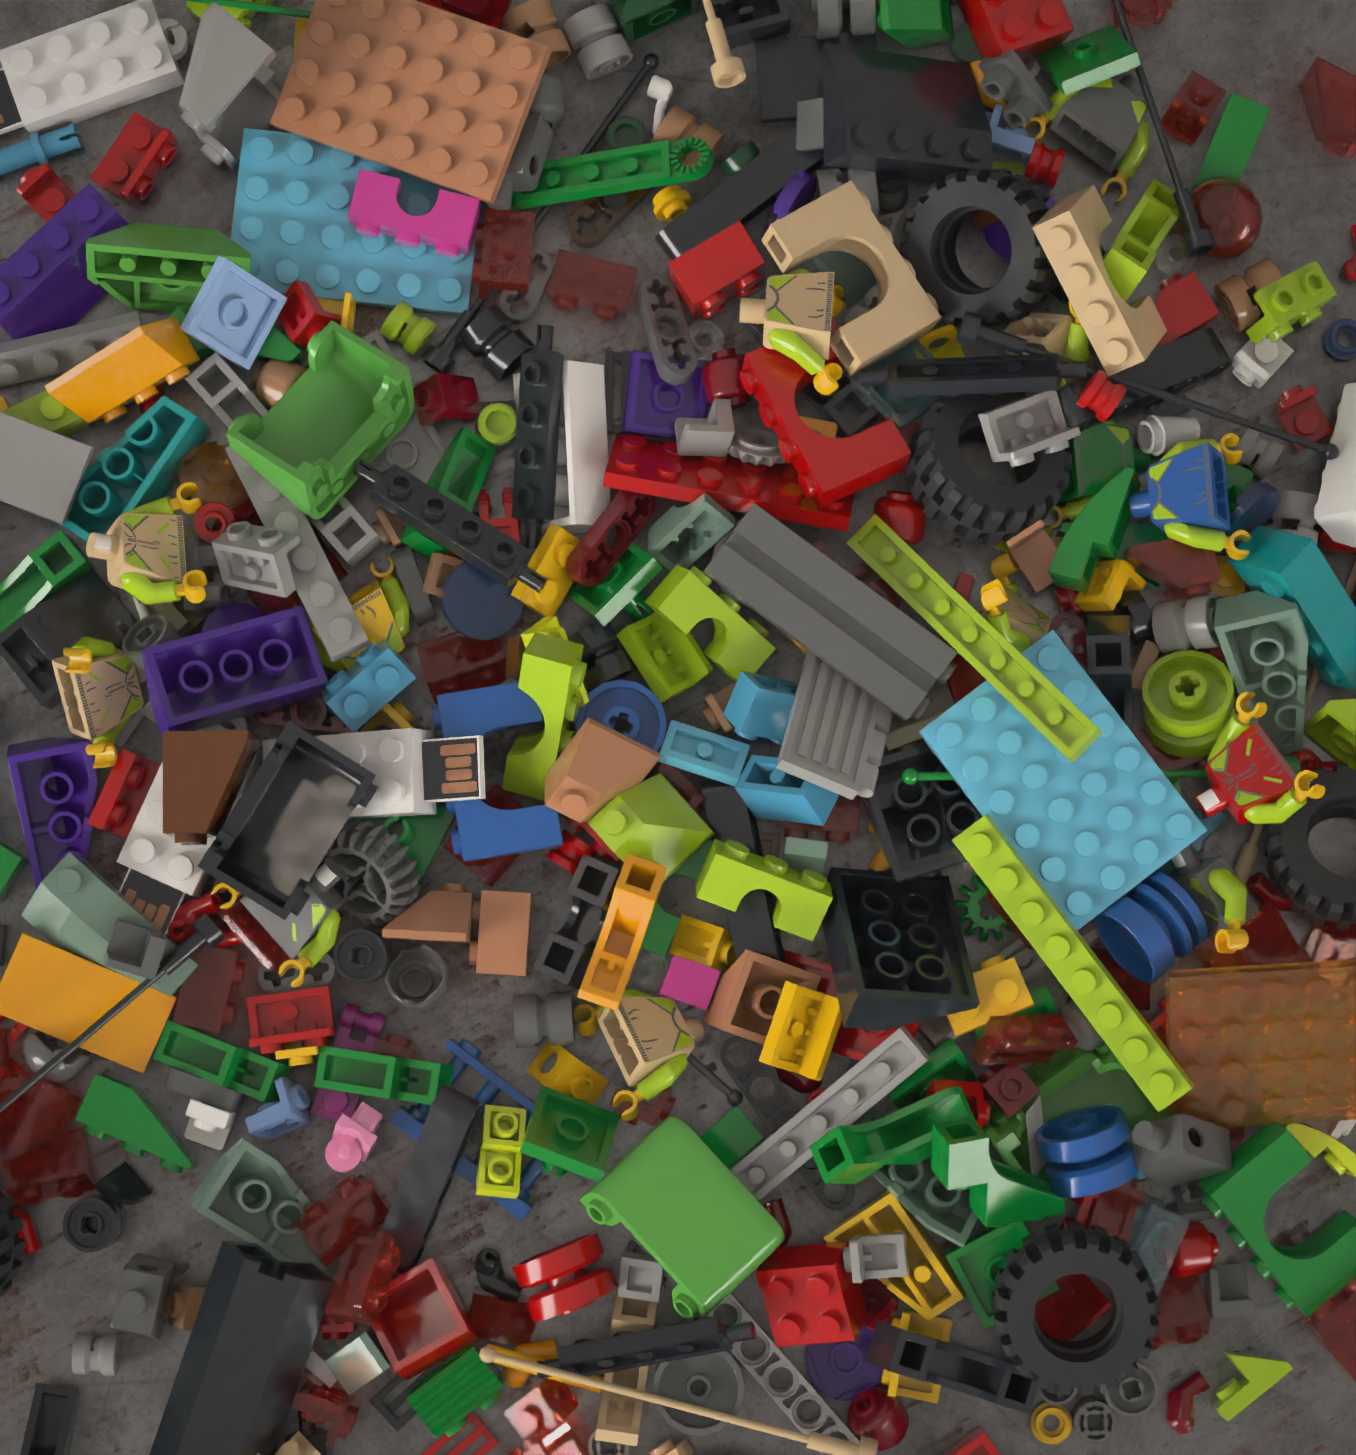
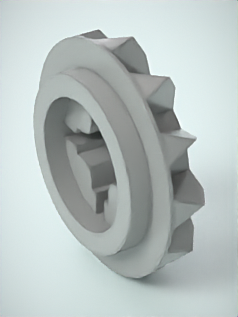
[729,426,786,467]

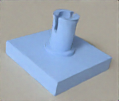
[179,256,287,370]

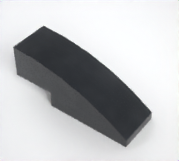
[20,1383,79,1455]

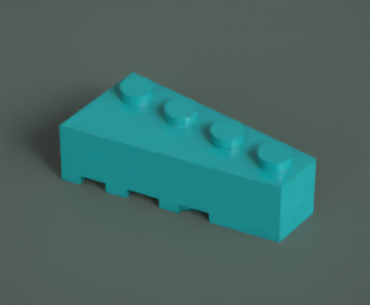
[61,395,210,542]
[1226,525,1356,691]

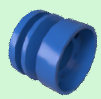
[1095,871,1208,984]

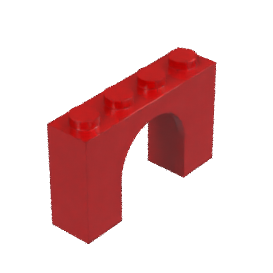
[740,316,911,509]

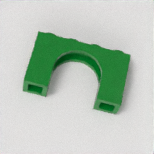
[1196,1119,1356,1317]

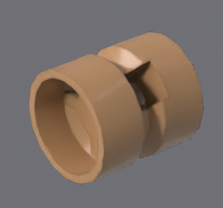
[502,0,572,70]
[651,105,725,167]
[1214,258,1282,332]

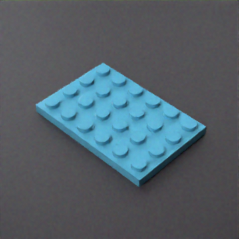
[230,128,481,316]
[918,630,1207,931]

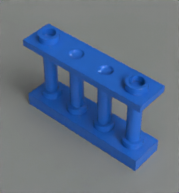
[389,1038,544,1221]

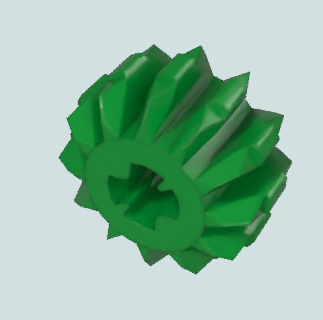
[955,875,1017,943]

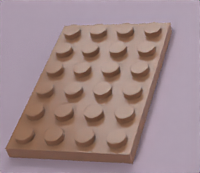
[270,0,552,205]

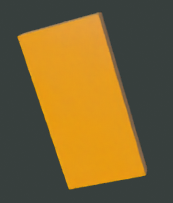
[0,932,177,1073]

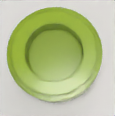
[478,403,518,446]

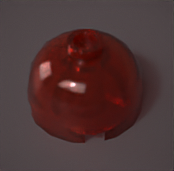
[1180,176,1263,261]

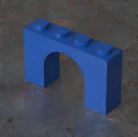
[431,682,564,862]

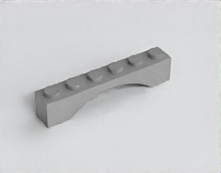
[185,352,382,568]

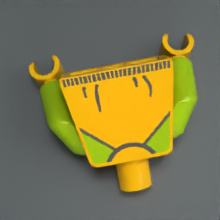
[305,556,410,672]

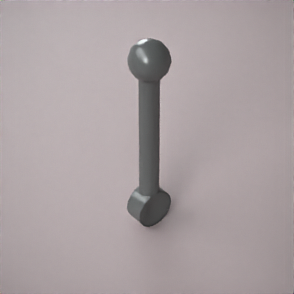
[687,1053,743,1106]

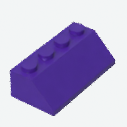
[0,183,129,340]
[142,606,328,739]

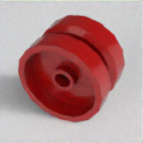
[512,1232,618,1322]

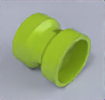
[380,300,436,357]

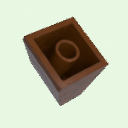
[163,730,260,846]

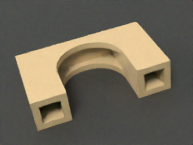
[761,180,941,377]
[1032,184,1167,377]

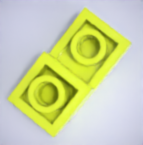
[475,1104,526,1199]
[1281,1120,1356,1177]

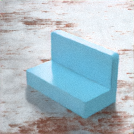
[658,720,750,786]

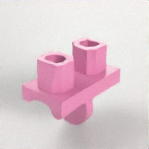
[325,1102,383,1172]

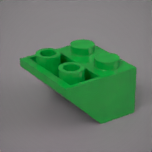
[875,0,955,49]

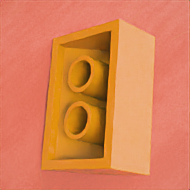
[45,316,200,424]

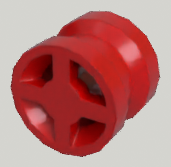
[1024,140,1067,189]
[1076,369,1127,422]
[545,829,597,875]

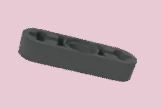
[636,274,697,385]

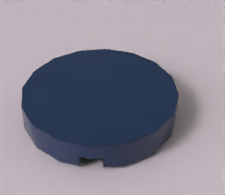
[1220,482,1281,554]
[441,561,523,640]

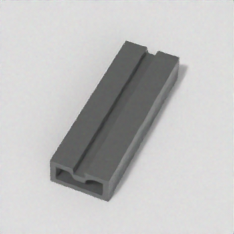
[704,503,958,721]

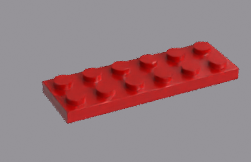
[603,434,854,532]

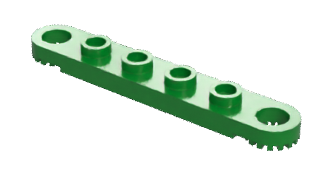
[480,136,713,213]

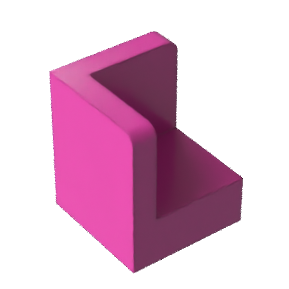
[659,955,721,1011]

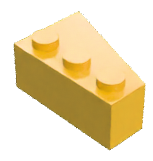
[823,1190,965,1321]

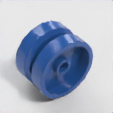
[575,679,668,753]
[1035,1105,1139,1198]

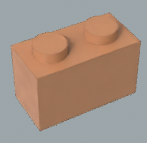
[469,890,533,977]

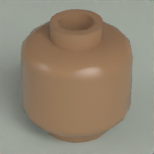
[253,359,308,409]

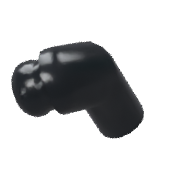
[474,1248,523,1304]

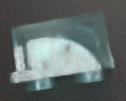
[1127,1195,1189,1296]

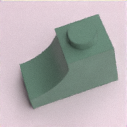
[648,492,735,571]
[782,837,828,875]

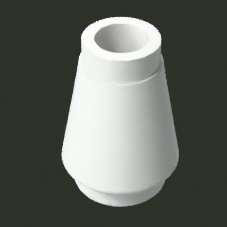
[1136,415,1201,456]

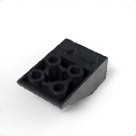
[699,0,791,54]
[0,568,138,710]

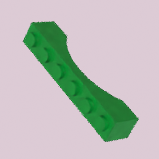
[0,529,95,633]

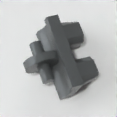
[978,49,1053,128]
[181,536,230,616]

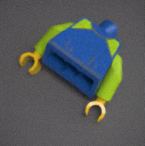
[1129,433,1251,560]

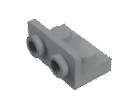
[211,521,300,598]

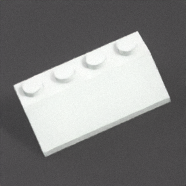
[513,360,611,535]
[1314,382,1356,548]

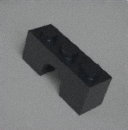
[533,854,621,989]

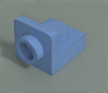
[986,102,1036,165]
[245,1077,311,1142]

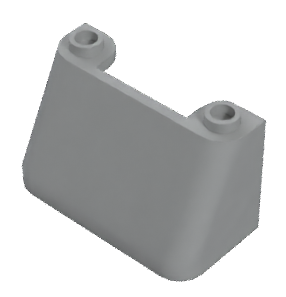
[179,2,284,169]

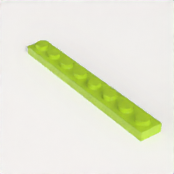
[846,514,1103,764]
[952,813,1194,1113]

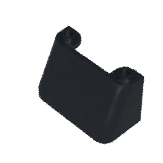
[197,721,379,920]

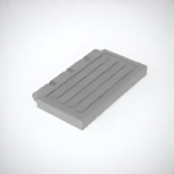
[776,650,893,800]

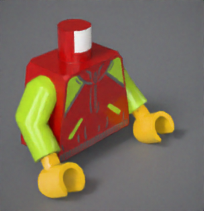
[1194,692,1325,824]

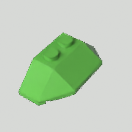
[86,222,251,314]

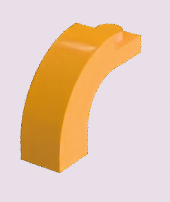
[577,853,667,1011]

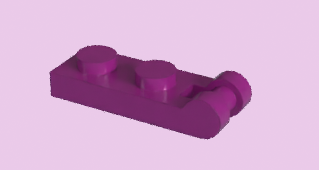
[310,1003,387,1122]

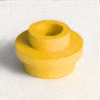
[652,185,692,222]
[1030,1402,1072,1444]

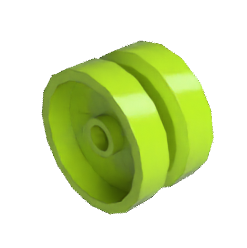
[1142,650,1235,758]

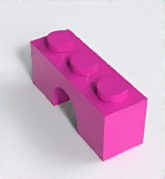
[348,169,481,258]

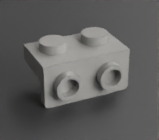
[978,391,1081,467]

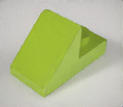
[1211,1350,1293,1421]

